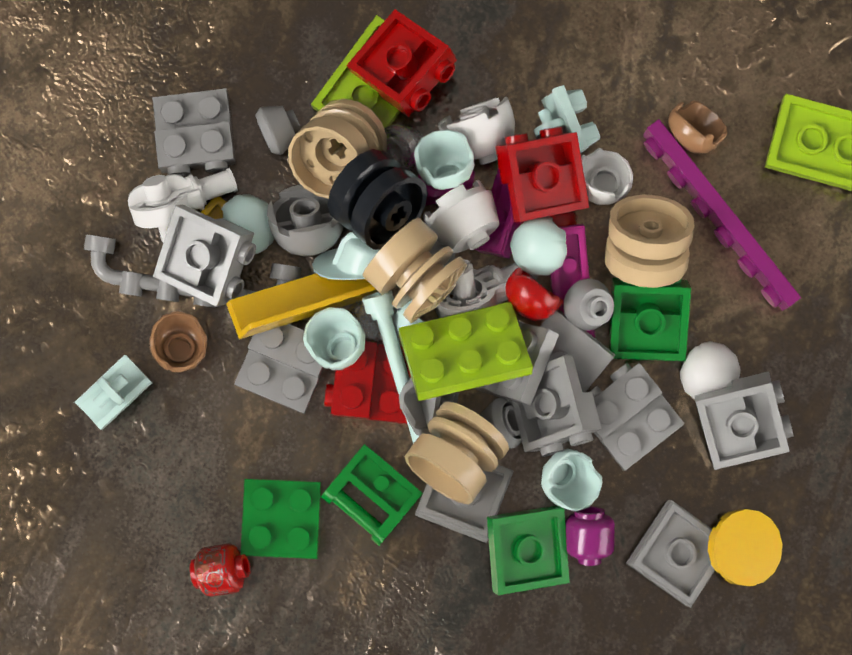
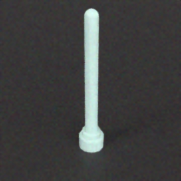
[362,290,419,444]

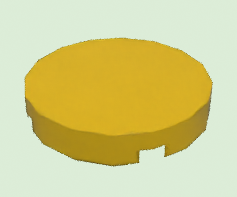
[708,509,783,586]

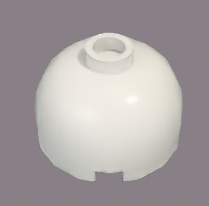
[438,97,515,165]

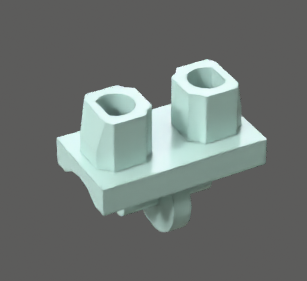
[533,85,601,154]
[75,355,152,430]

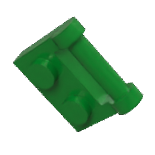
[321,444,423,546]

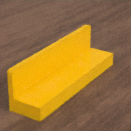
[226,273,378,340]

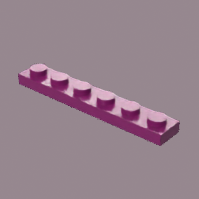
[643,119,801,311]

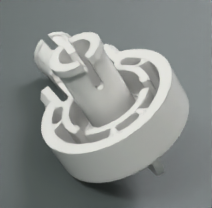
[128,168,238,243]
[435,259,538,318]

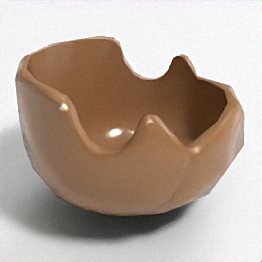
[667,100,728,154]
[149,311,208,373]

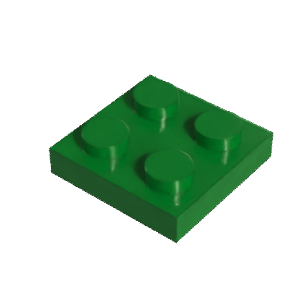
[240,479,322,559]
[487,505,570,595]

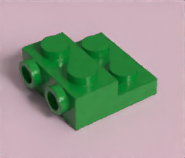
[609,277,691,361]

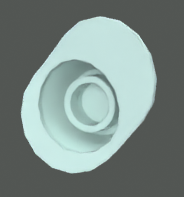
[312,232,380,280]

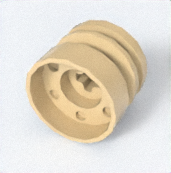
[288,99,387,199]
[363,218,467,323]
[404,402,509,504]

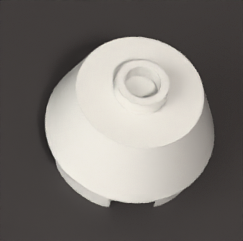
[423,180,499,253]

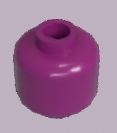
[565,507,615,566]

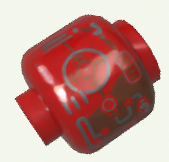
[190,543,250,597]

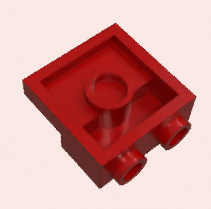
[346,9,457,117]
[495,127,589,222]
[324,341,411,424]

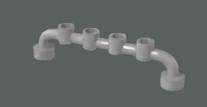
[84,235,302,308]

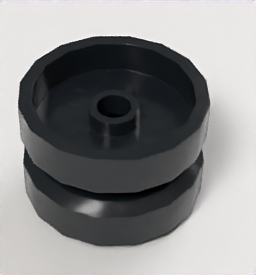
[328,149,428,250]

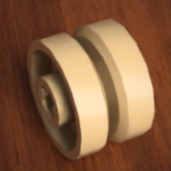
[605,194,694,288]

